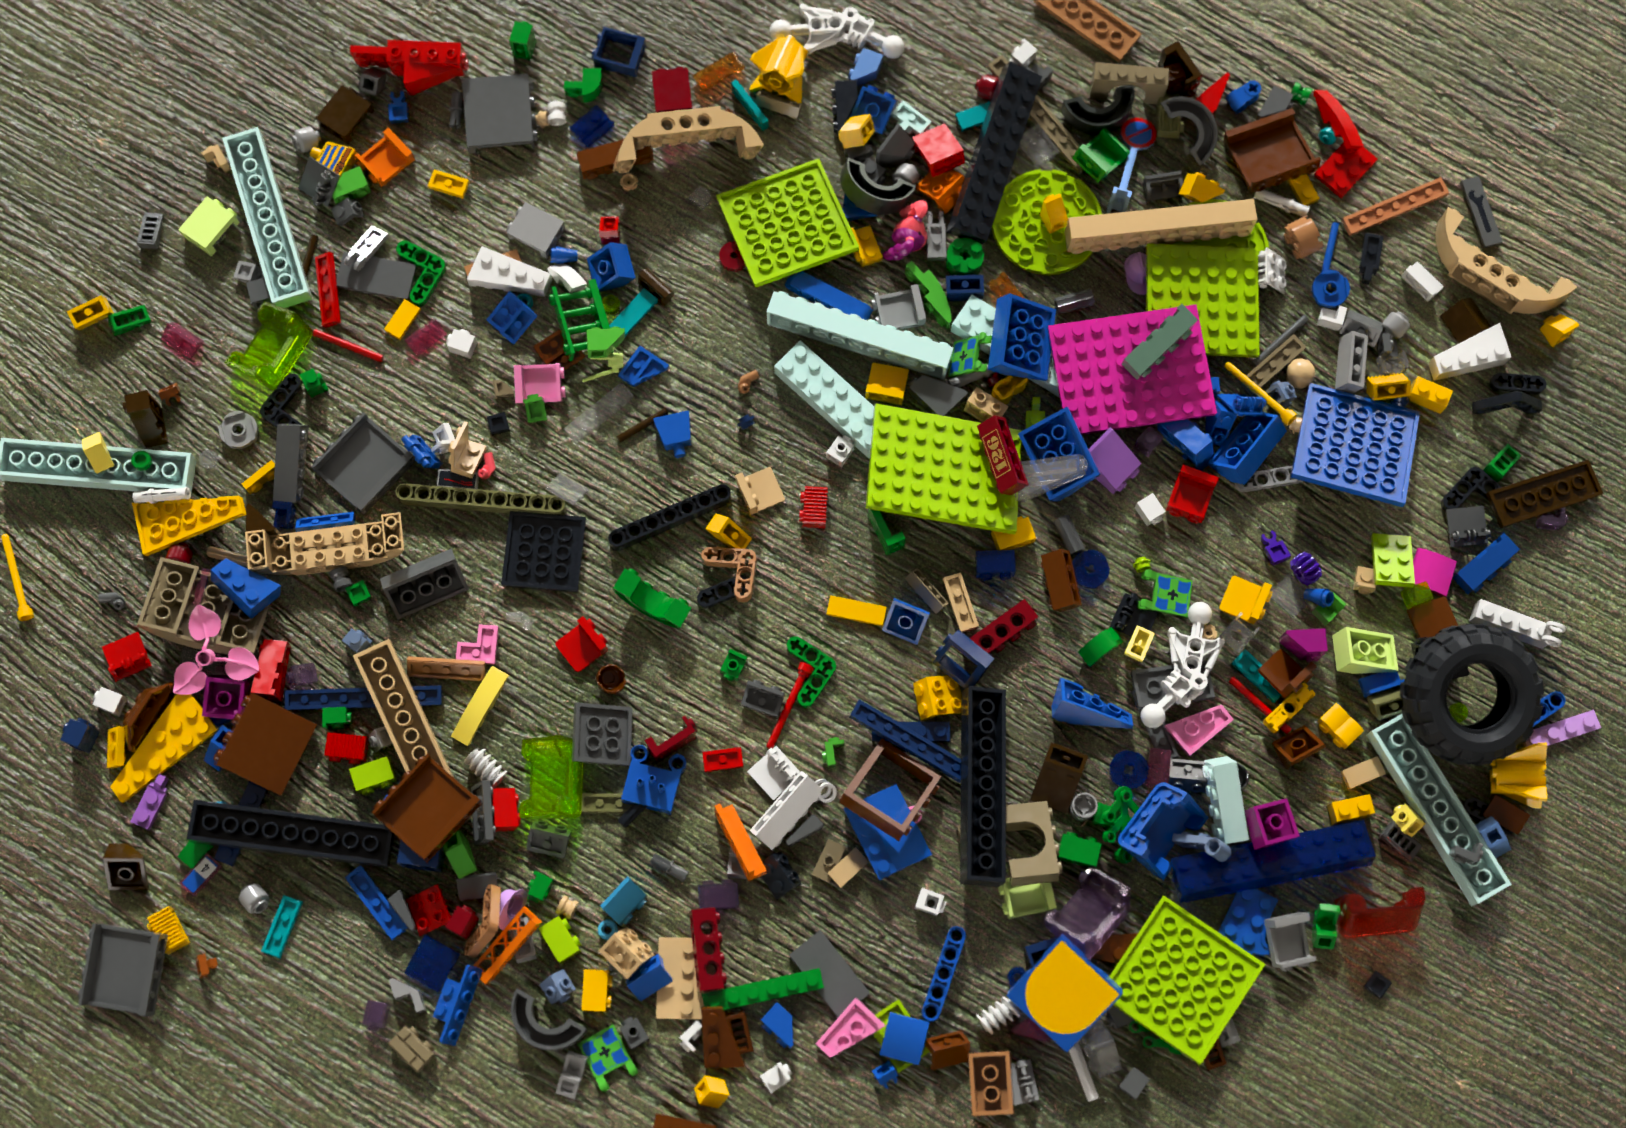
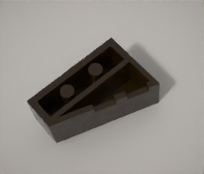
[123,390,168,448]

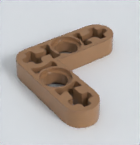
[701,547,757,603]
[464,884,501,958]

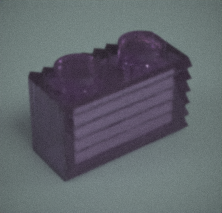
[698,879,739,910]

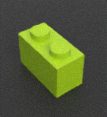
[349,756,397,795]
[538,916,582,964]

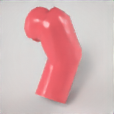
[478,452,496,479]

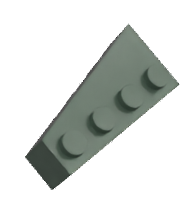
[1122,304,1198,380]

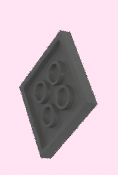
[572,702,633,766]

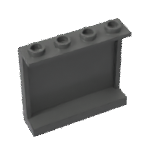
[462,73,538,154]
[311,412,416,515]
[78,924,168,1016]

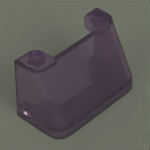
[1044,866,1131,961]

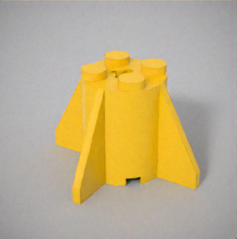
[749,35,808,103]
[1489,743,1547,809]

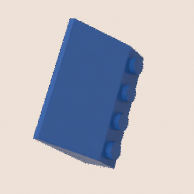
[988,293,1056,381]
[1018,407,1101,502]
[844,784,932,881]

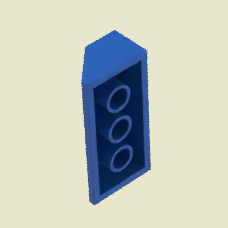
[1208,413,1287,485]

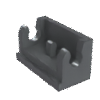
[1142,171,1183,202]

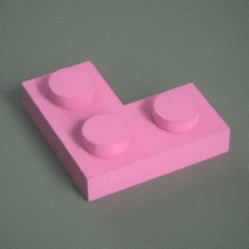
[456,624,499,665]

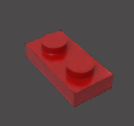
[702,747,744,772]

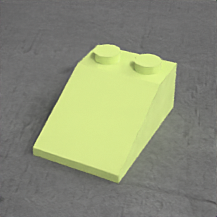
[1332,627,1399,674]

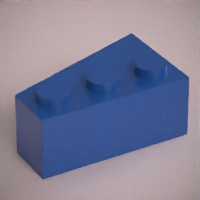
[1157,419,1214,471]
[1452,533,1520,595]
[211,558,281,619]

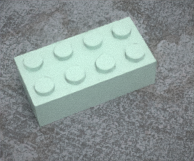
[1202,756,1249,844]

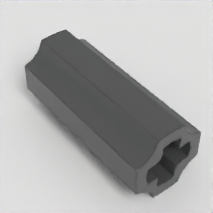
[1054,289,1095,315]
[1054,515,1085,556]

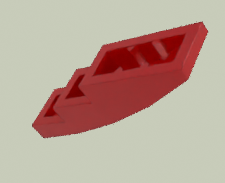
[1313,90,1364,150]

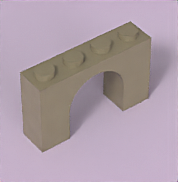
[1089,62,1169,104]
[1006,801,1062,886]

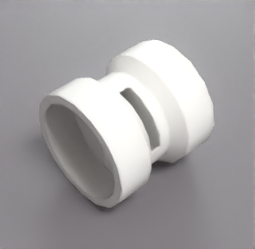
[548,101,566,126]

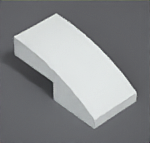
[547,263,587,293]

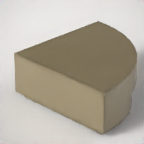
[492,380,514,400]

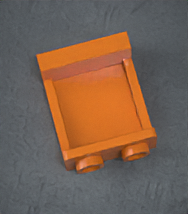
[355,127,415,187]

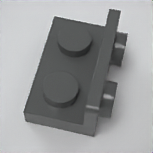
[1167,758,1208,792]
[526,821,572,858]

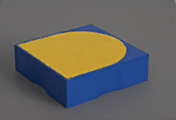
[1007,934,1123,1053]

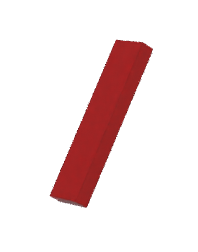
[315,252,341,328]

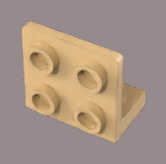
[448,421,486,478]
[735,467,785,515]
[599,927,654,979]

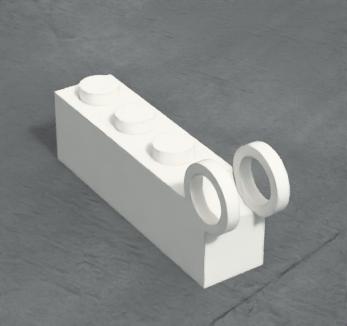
[1469,599,1566,649]
[750,771,837,850]

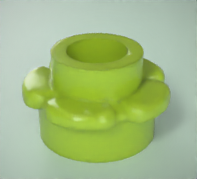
[1133,557,1151,573]

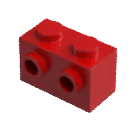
[491,788,521,832]

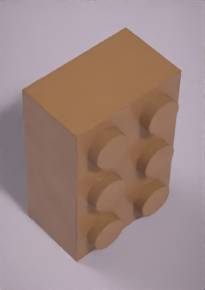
[968,1051,1015,1116]

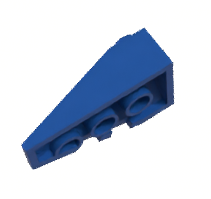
[1051,678,1133,729]

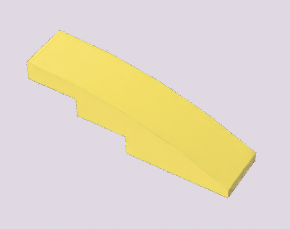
[451,666,509,746]

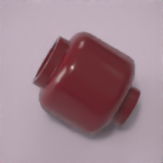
[975,75,999,100]
[165,542,193,564]

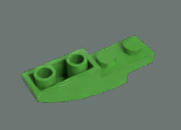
[905,261,952,330]

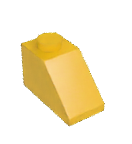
[1540,314,1579,347]
[705,513,752,549]

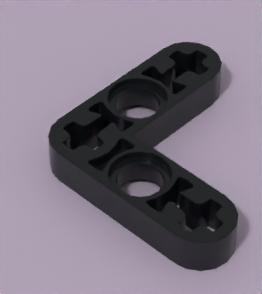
[260,374,303,428]
[1472,391,1543,414]
[1441,467,1502,511]

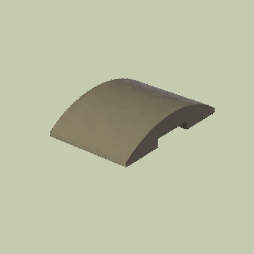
[137,557,270,655]

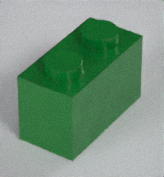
[509,21,536,61]
[1057,832,1102,869]

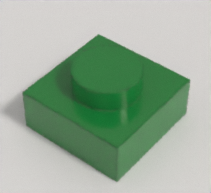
[345,580,372,607]

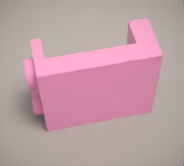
[514,363,566,404]

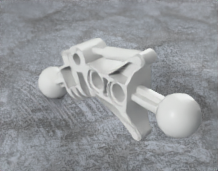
[769,4,905,59]
[1140,602,1225,728]

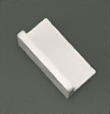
[1401,262,1443,302]

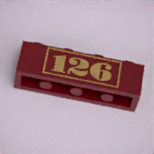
[977,415,1029,496]

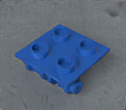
[1216,394,1267,417]

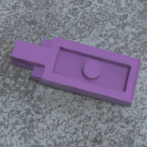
[130,774,169,830]

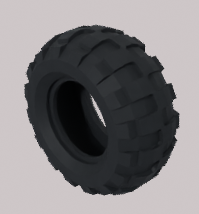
[1400,623,1544,766]

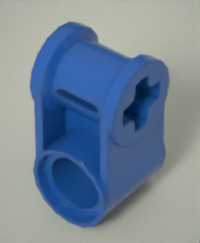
[1225,81,1261,114]

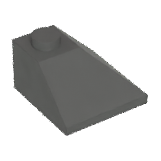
[876,123,915,168]

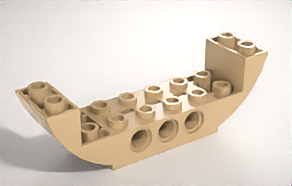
[613,106,763,173]
[1436,207,1577,314]
[245,512,404,576]

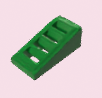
[108,305,151,336]
[1483,443,1522,482]

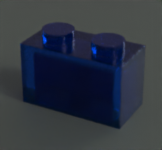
[975,550,1016,581]

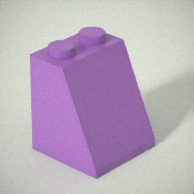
[1089,427,1141,494]

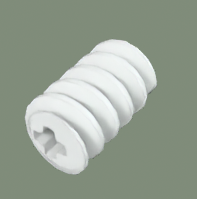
[464,748,508,789]
[976,997,1020,1035]

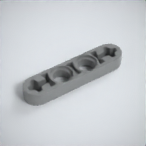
[1234,465,1303,492]

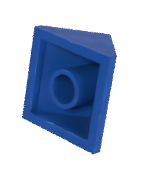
[882,598,930,645]

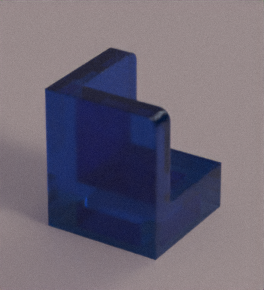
[272,501,296,529]

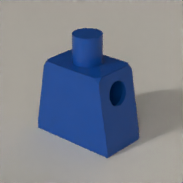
[653,410,691,458]

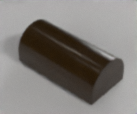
[638,268,674,306]

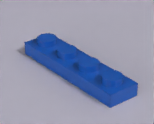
[344,865,408,941]

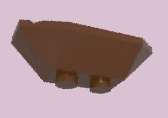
[123,682,175,753]

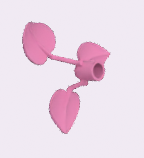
[173,605,259,695]

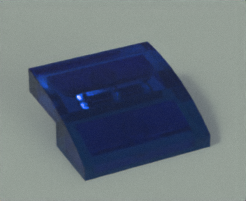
[404,935,460,992]

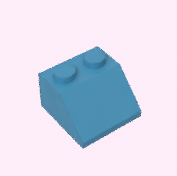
[600,876,647,926]

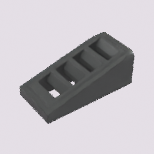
[137,212,164,250]
[786,814,825,847]
[1378,821,1422,862]
[387,890,417,932]

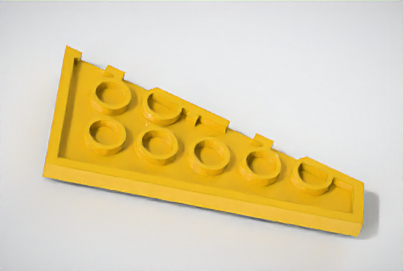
[132,496,246,556]
[110,694,218,803]

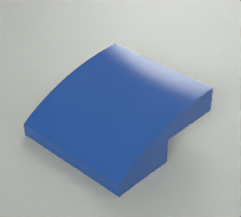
[486,291,537,345]
[880,1012,929,1065]

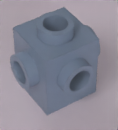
[1265,381,1297,409]
[539,969,576,1005]

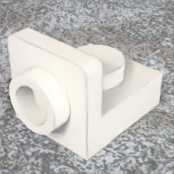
[680,1021,703,1053]
[760,1062,792,1093]

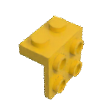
[1219,576,1273,625]
[913,676,961,721]

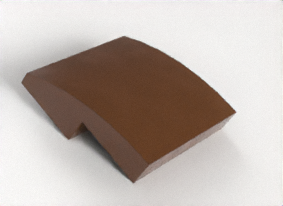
[533,329,585,371]
[1406,596,1458,638]

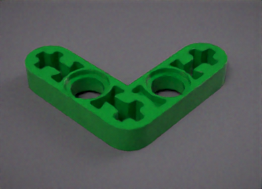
[396,241,446,307]
[787,636,836,708]

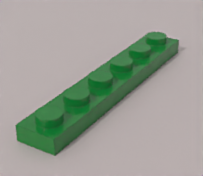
[702,968,824,1010]

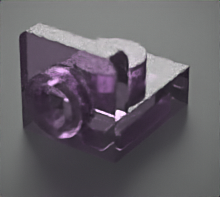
[1536,508,1568,531]
[286,662,318,689]

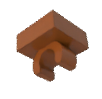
[158,383,181,406]
[195,954,218,978]

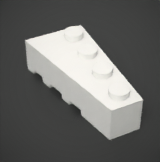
[467,246,552,297]
[1428,323,1511,381]

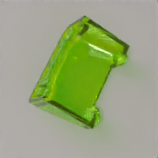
[224,301,312,390]
[519,735,583,819]

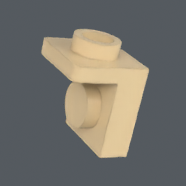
[201,144,231,173]
[1353,566,1377,595]

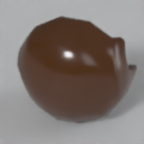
[596,664,626,694]

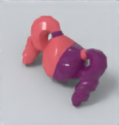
[882,200,928,261]

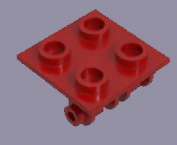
[102,632,152,682]
[406,884,452,937]

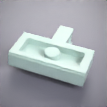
[891,101,932,135]

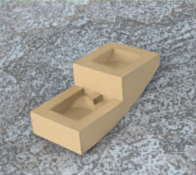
[1340,756,1386,790]
[827,847,869,888]

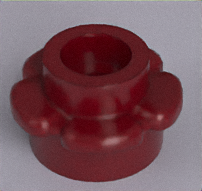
[986,372,1003,388]

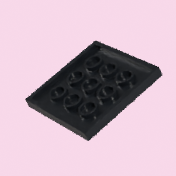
[501,511,587,593]

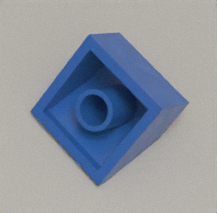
[587,242,636,292]

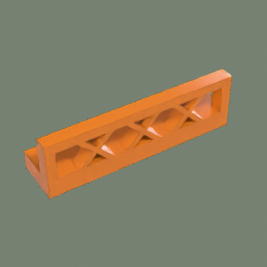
[714,803,767,882]
[473,906,542,984]

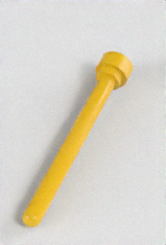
[1225,362,1298,426]
[1,534,34,621]

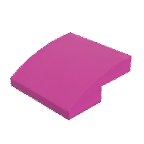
[1413,548,1457,597]

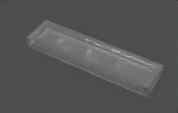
[564,382,634,444]

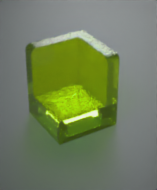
[1401,581,1434,609]

